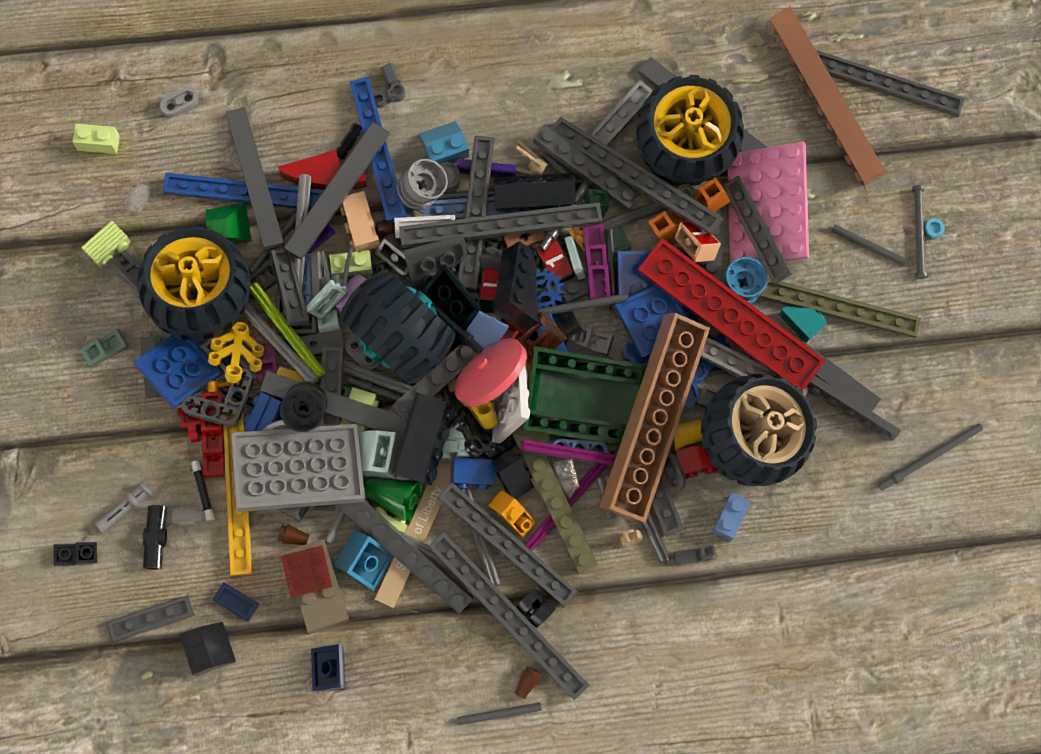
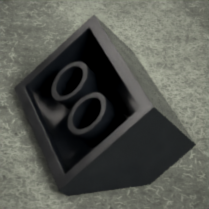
[422,264,482,337]

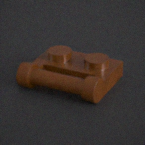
[514,311,567,361]

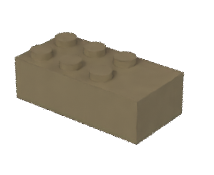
[284,539,350,634]

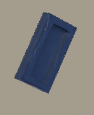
[213,582,260,623]

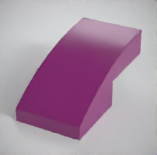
[256,339,278,381]

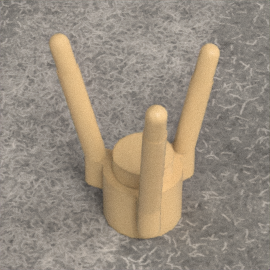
[498,140,548,175]

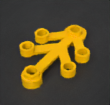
[208,322,264,383]

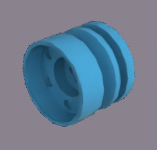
[721,257,768,305]

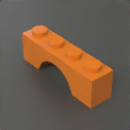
[648,177,731,243]

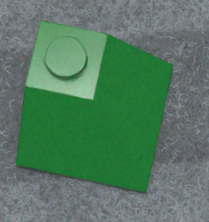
[206,203,252,244]

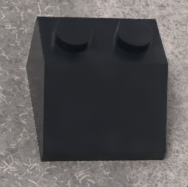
[179,622,236,676]

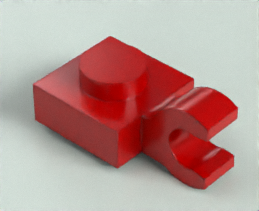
[178,405,201,443]

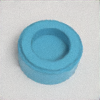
[924,218,945,239]

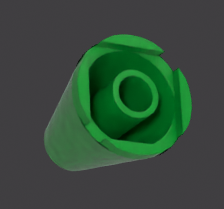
[363,477,422,521]

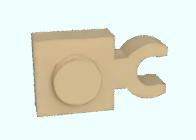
[619,529,643,548]

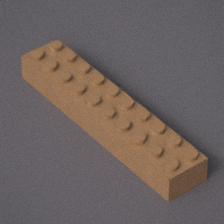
[599,313,710,523]

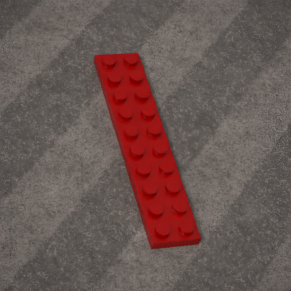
[637,238,826,391]

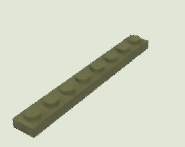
[760,278,921,338]
[512,424,598,574]

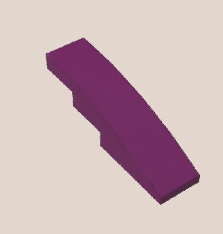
[583,224,611,305]

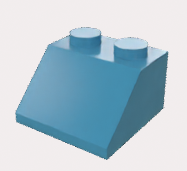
[419,121,469,164]
[333,530,394,591]

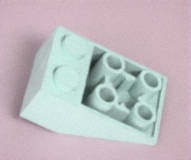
[358,430,402,479]

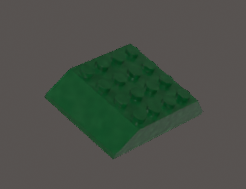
[522,346,647,445]

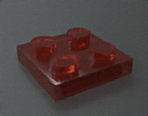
[281,546,333,598]

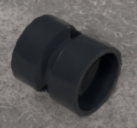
[516,588,556,629]

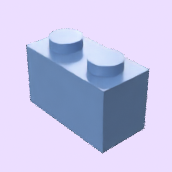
[712,492,751,542]

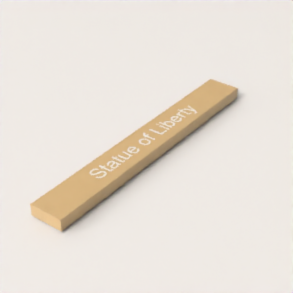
[375,455,459,609]

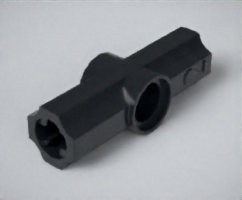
[143,505,167,570]

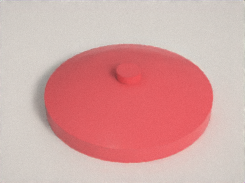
[454,338,527,407]

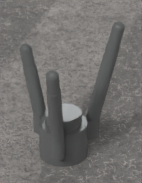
[320,245,353,287]

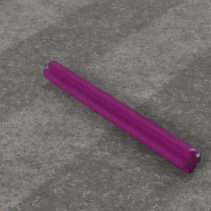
[521,439,617,465]
[524,463,608,551]

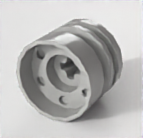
[396,159,448,210]

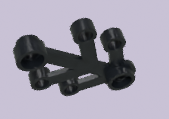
[453,406,499,457]

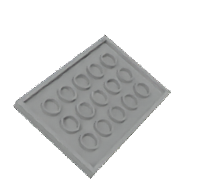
[231,424,365,512]

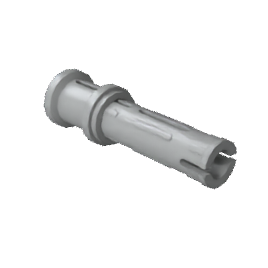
[95,481,154,533]

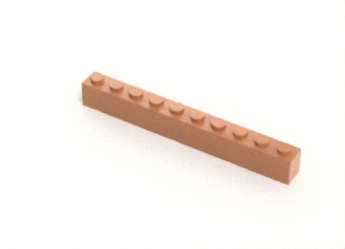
[769,6,886,186]

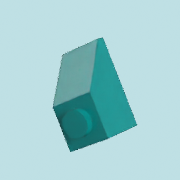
[779,307,827,343]

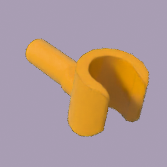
[207,381,231,393]

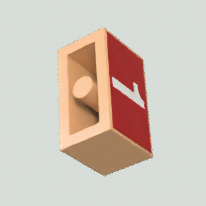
[674,222,721,262]

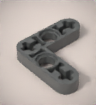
[181,369,254,427]

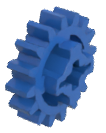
[536,268,565,309]

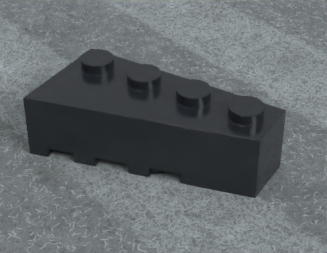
[493,241,539,333]

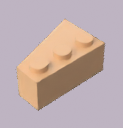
[339,191,379,255]

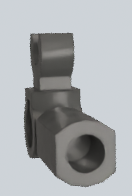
[373,63,406,108]
[674,545,717,565]

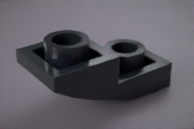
[53,542,97,566]

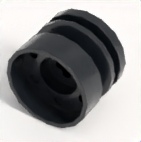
[280,381,328,432]

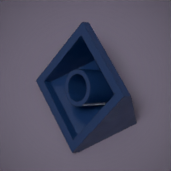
[311,644,346,691]

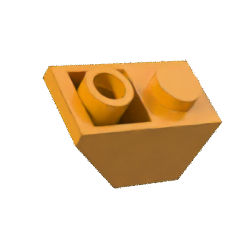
[488,490,536,537]

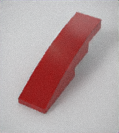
[201,392,225,478]

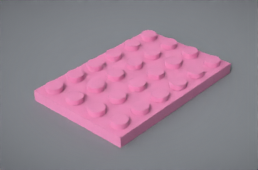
[728,142,809,265]

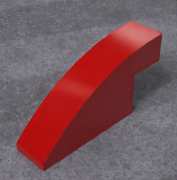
[278,150,367,191]

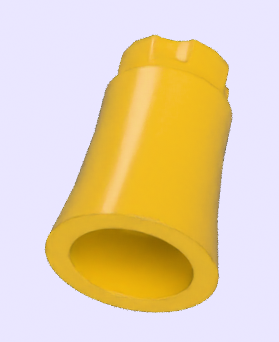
[670,419,703,452]

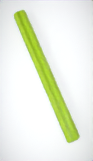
[250,283,326,379]

